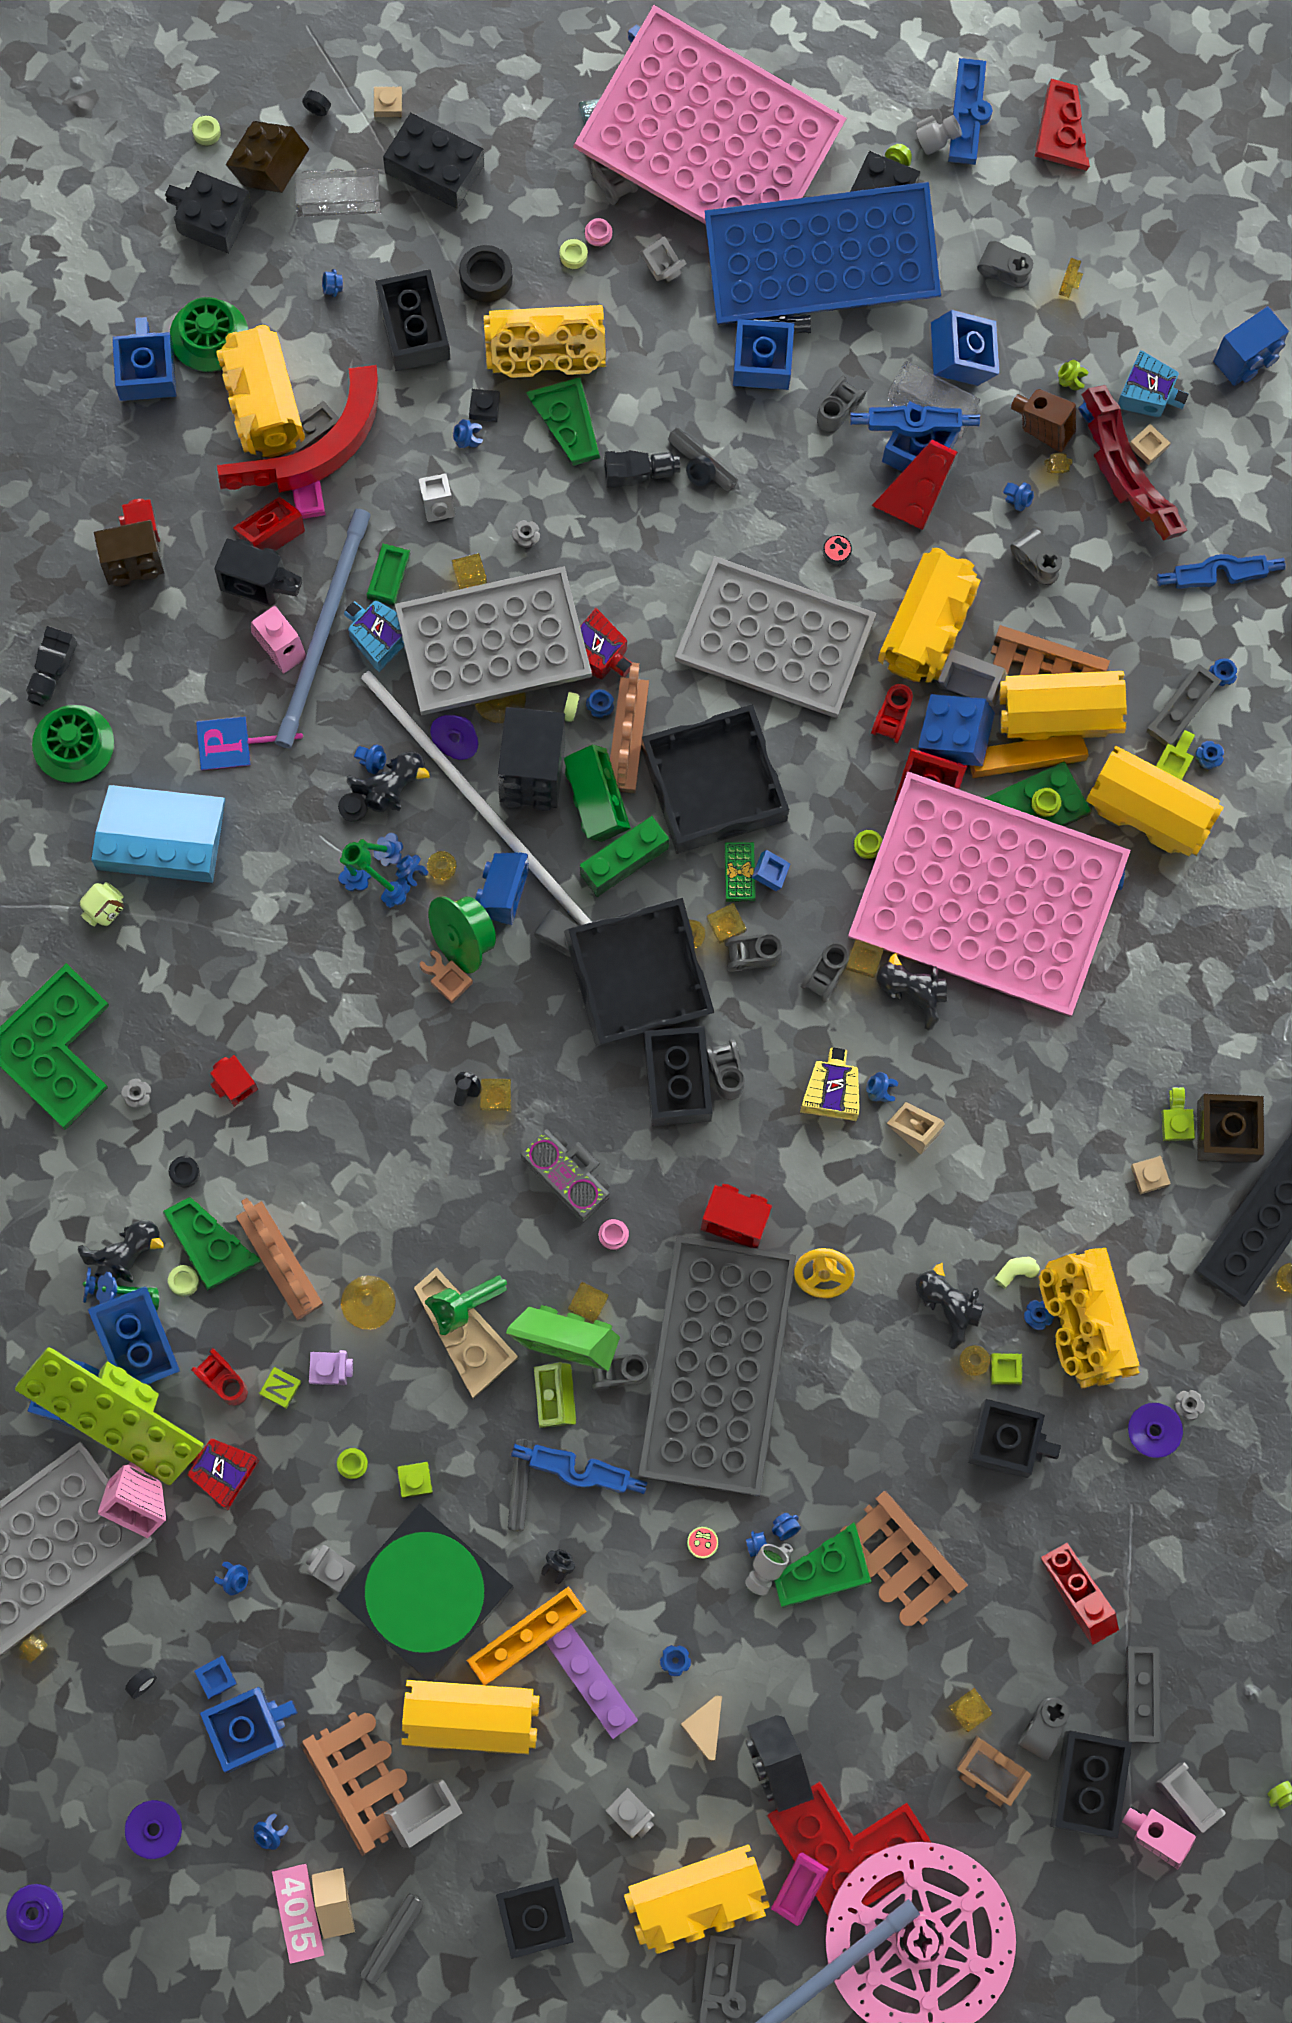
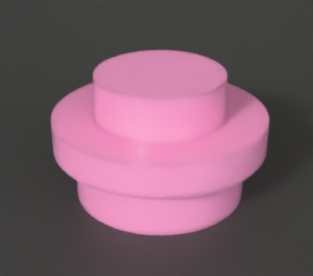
[585,218,613,246]
[598,1219,629,1250]

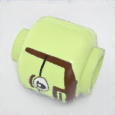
[80,882,124,927]

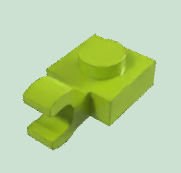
[1156,730,1195,780]
[1161,1087,1195,1141]

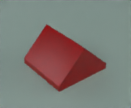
[233,497,305,551]
[894,748,967,802]

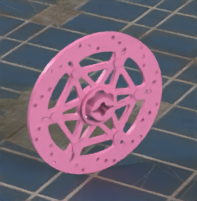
[825,1842,1016,2023]

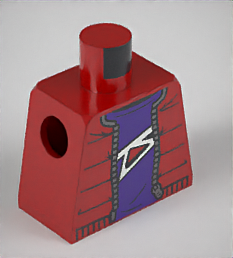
[580,608,632,679]
[188,1438,260,1511]

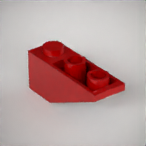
[1041,1543,1119,1645]

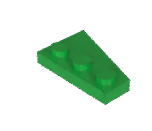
[526,377,601,466]
[163,1197,261,1291]
[774,1522,872,1608]

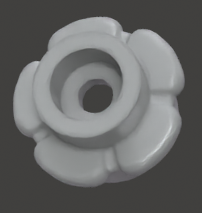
[512,520,540,548]
[121,1079,151,1108]
[1174,1390,1205,1420]

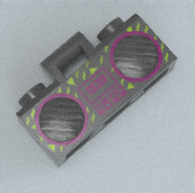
[521,1130,610,1223]

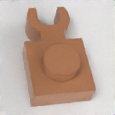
[419,950,473,1003]

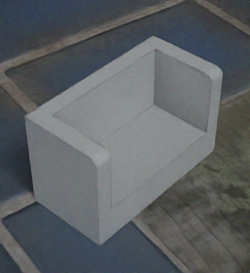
[938,649,1008,707]
[1155,1762,1226,1834]
[383,1780,462,1848]

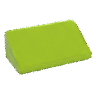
[534,1362,576,1428]

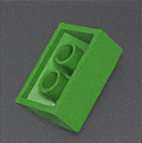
[506,1305,620,1372]

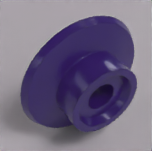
[430,715,479,760]
[1128,1403,1183,1458]
[125,1800,182,1859]
[6,1884,63,1943]

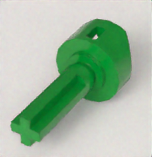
[425,1275,507,1335]

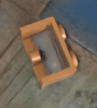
[956,1736,1031,1807]

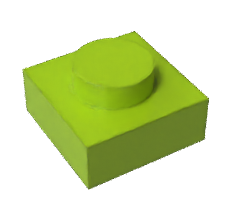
[397,1462,433,1499]

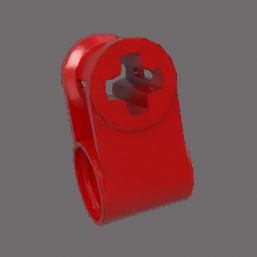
[871,684,913,744]
[191,1348,248,1406]

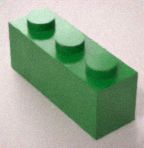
[563,744,631,842]
[580,816,669,897]

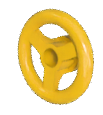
[794,1248,855,1298]

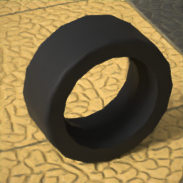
[459,245,513,302]

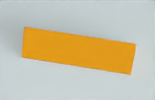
[970,735,1089,778]
[466,1586,587,1686]

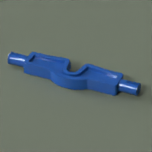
[850,406,980,437]
[1157,554,1286,589]
[511,1444,647,1494]

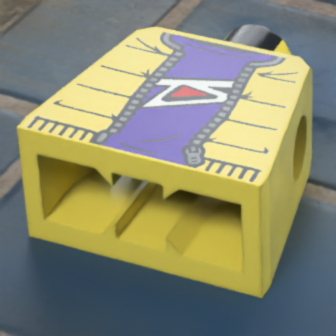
[800,1048,859,1121]

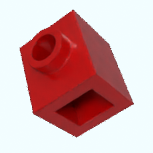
[119,499,160,542]
[210,1055,258,1107]

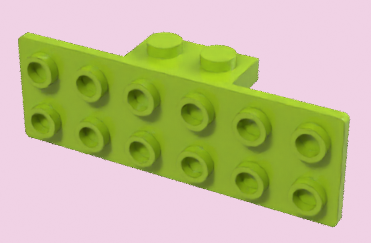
[15,1347,204,1485]

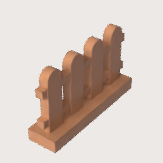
[990,625,1110,675]
[610,663,649,793]
[236,1198,323,1321]
[840,1490,968,1626]
[300,1712,407,1856]

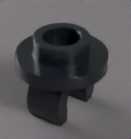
[541,1549,575,1585]

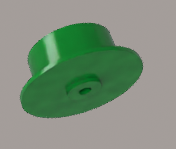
[170,297,248,372]
[32,705,114,783]
[428,896,496,974]

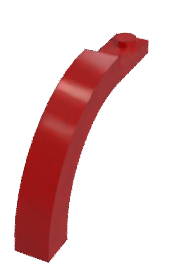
[217,365,379,492]

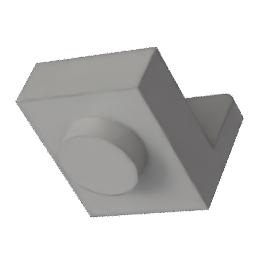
[639,236,687,282]

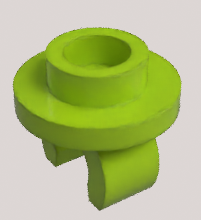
[1058,360,1089,391]

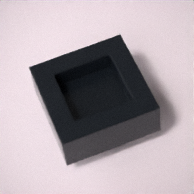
[469,388,500,422]

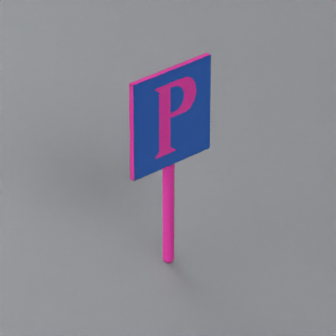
[196,716,303,770]

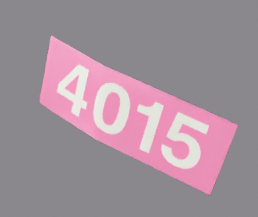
[272,1864,324,1964]

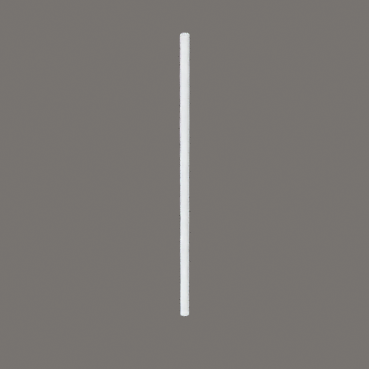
[361,671,591,926]

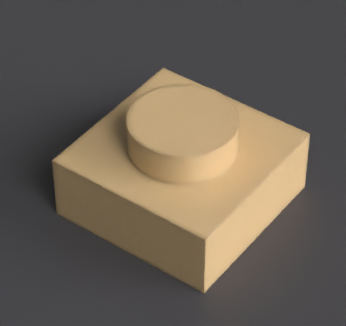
[374,87,402,117]
[1130,424,1170,465]
[1131,1156,1170,1194]

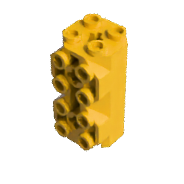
[484,305,606,378]
[216,325,305,458]
[878,548,981,682]
[999,671,1127,741]
[1086,746,1224,857]
[1039,1248,1140,1388]
[401,1680,540,1755]
[624,1844,770,1954]

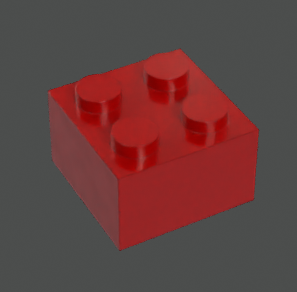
[700,1184,772,1249]

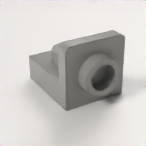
[419,474,455,522]
[306,1545,357,1593]
[605,1788,655,1838]

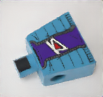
[1118,350,1189,417]
[344,601,404,672]

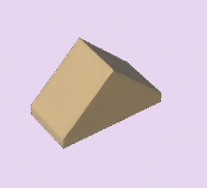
[887,1102,945,1154]
[680,1696,722,1761]
[312,1868,355,1939]

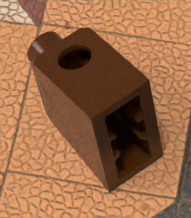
[1011,389,1076,453]

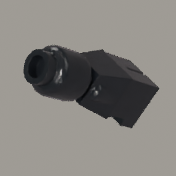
[604,450,680,488]
[26,626,77,707]

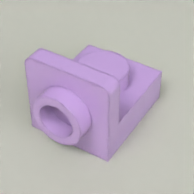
[309,1351,353,1385]

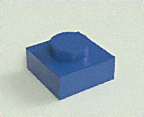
[752,850,790,891]
[194,1656,237,1699]

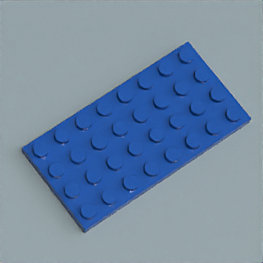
[704,182,941,325]

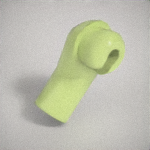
[994,1256,1040,1289]

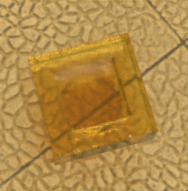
[1059,258,1083,298]
[451,553,487,590]
[707,903,747,944]
[846,940,884,978]
[480,1079,511,1111]
[568,1282,609,1323]
[949,1688,993,1733]

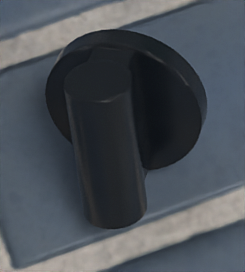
[454,1072,482,1106]

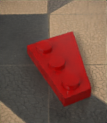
[1034,78,1090,171]
[872,440,958,530]

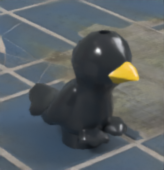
[347,751,430,812]
[876,953,947,1031]
[78,1220,164,1283]
[916,1263,984,1349]

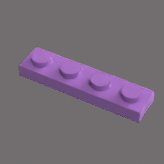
[545,1624,638,1740]

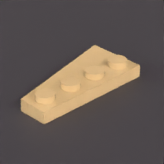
[414,1268,518,1399]

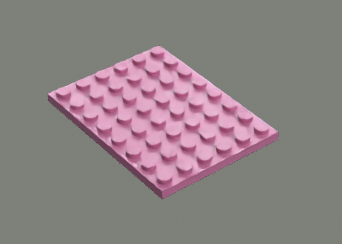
[573,5,847,225]
[848,772,1131,1017]

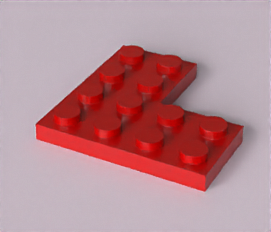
[766,1781,941,1920]

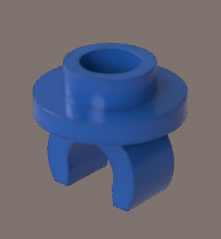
[453,419,483,448]
[1003,482,1034,511]
[354,745,386,774]
[396,855,428,886]
[866,1072,898,1102]
[214,1562,248,1595]
[253,1813,289,1850]

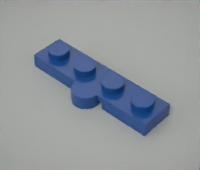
[948,58,993,165]

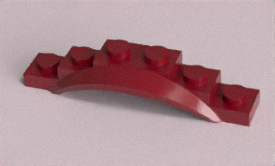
[1081,385,1188,541]

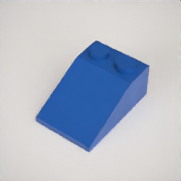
[88,1286,180,1385]

